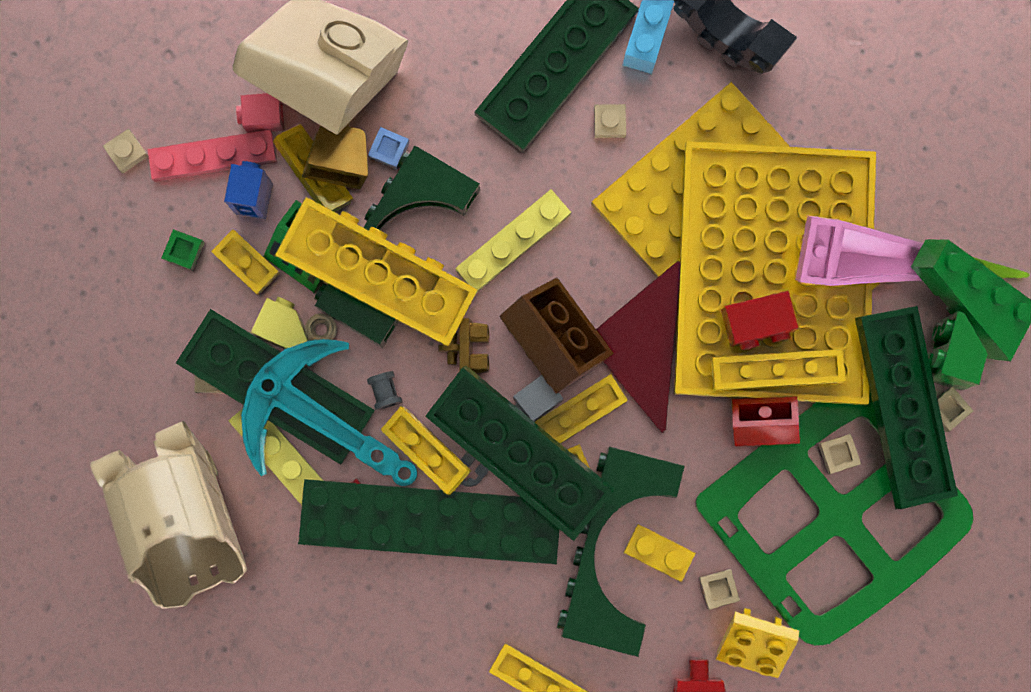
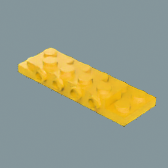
[275,197,478,346]

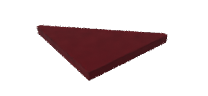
[596,261,681,433]

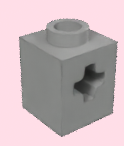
[513,375,563,422]

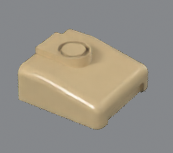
[232,0,408,135]

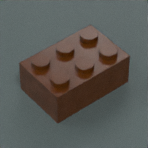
[499,277,614,394]

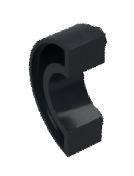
[673,0,797,74]

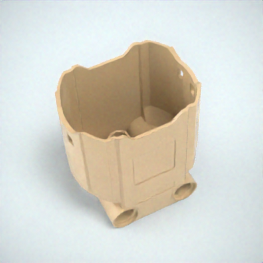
[91,421,247,609]

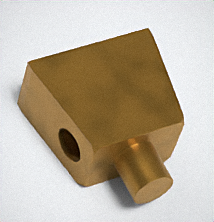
[302,121,368,189]

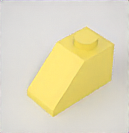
[251,297,310,349]

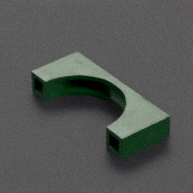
[314,146,480,349]
[557,447,685,657]

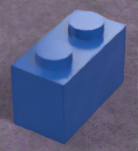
[224,161,273,220]

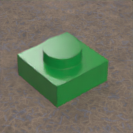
[161,229,205,271]

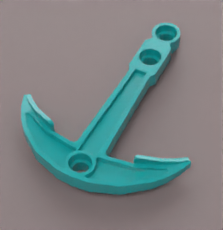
[241,339,417,486]

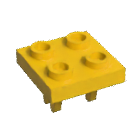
[716,608,799,678]

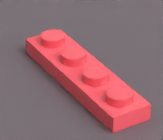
[148,129,277,182]

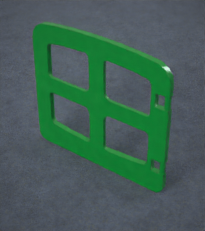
[695,389,974,646]

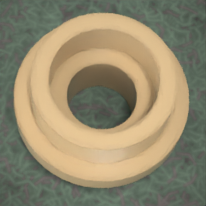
[305,313,337,341]

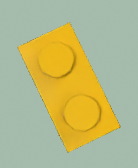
[211,229,280,296]
[623,524,696,582]

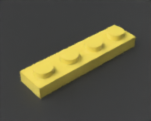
[455,189,571,293]
[228,408,324,505]

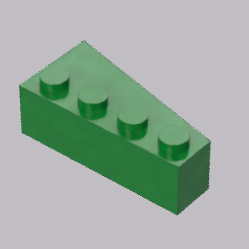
[911,239,1031,362]

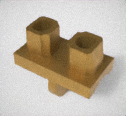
[438,318,489,374]

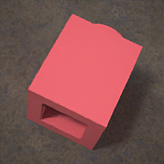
[236,93,285,133]

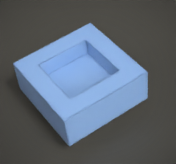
[368,127,410,170]

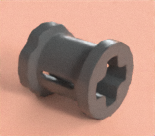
[367,371,403,410]

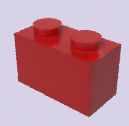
[721,291,799,351]
[732,396,800,446]

